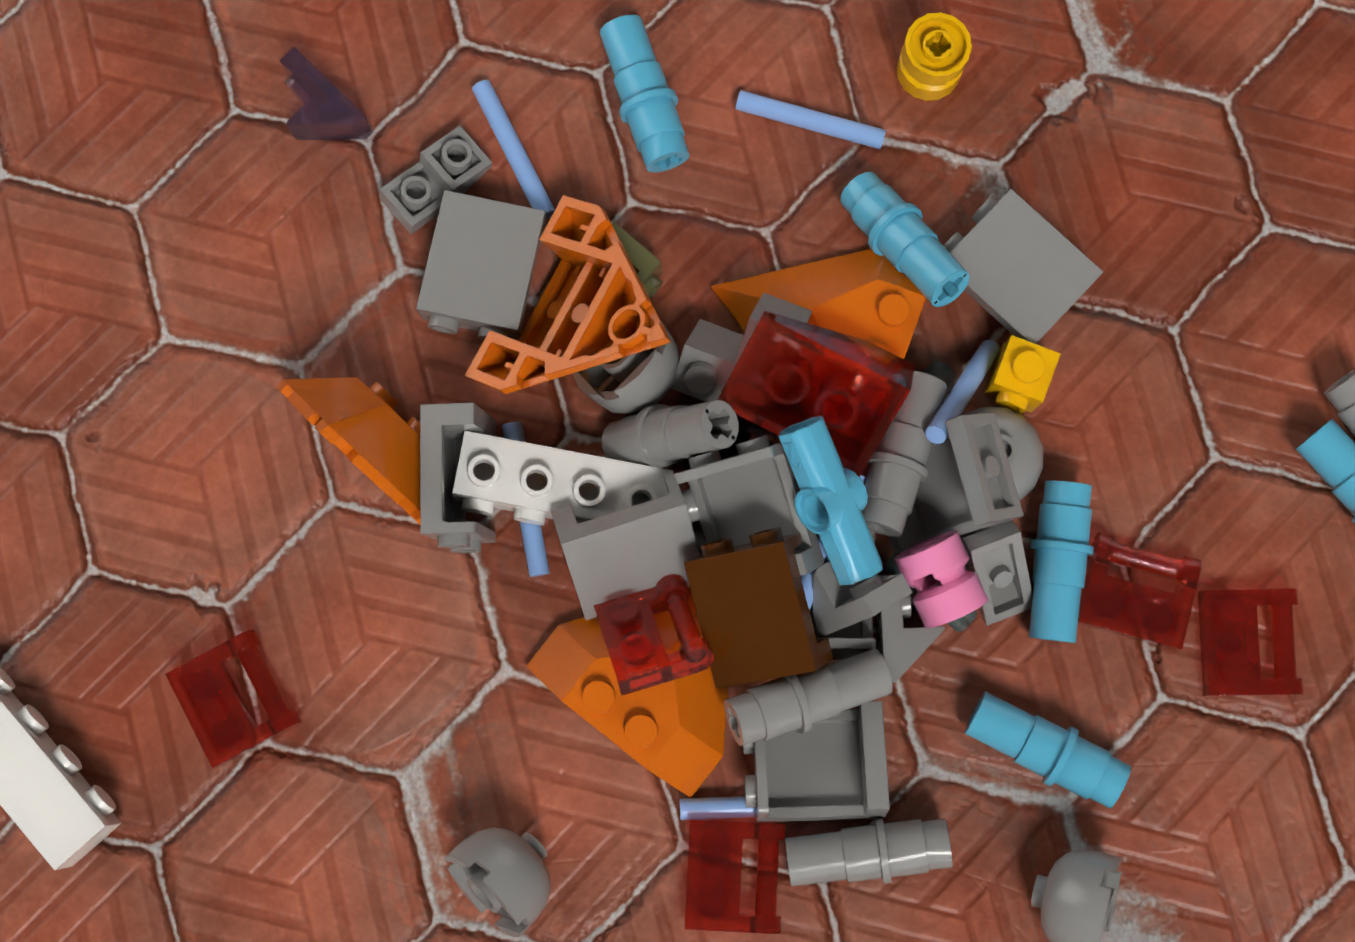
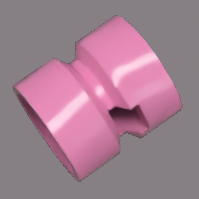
[894,530,989,628]

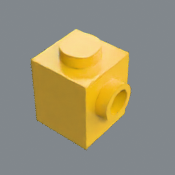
[983,335,1061,413]

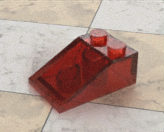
[717,311,915,477]

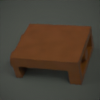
[684,527,833,688]

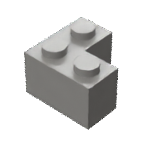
[671,293,812,426]

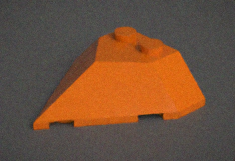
[465,195,671,394]
[710,249,926,452]
[276,377,421,525]
[526,587,729,798]

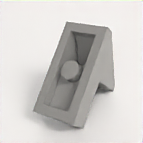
[962,520,1033,626]
[813,561,913,638]
[875,575,945,683]

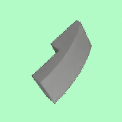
[379,126,492,235]

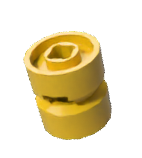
[896,12,972,101]

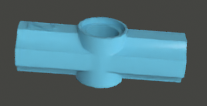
[778,416,883,585]

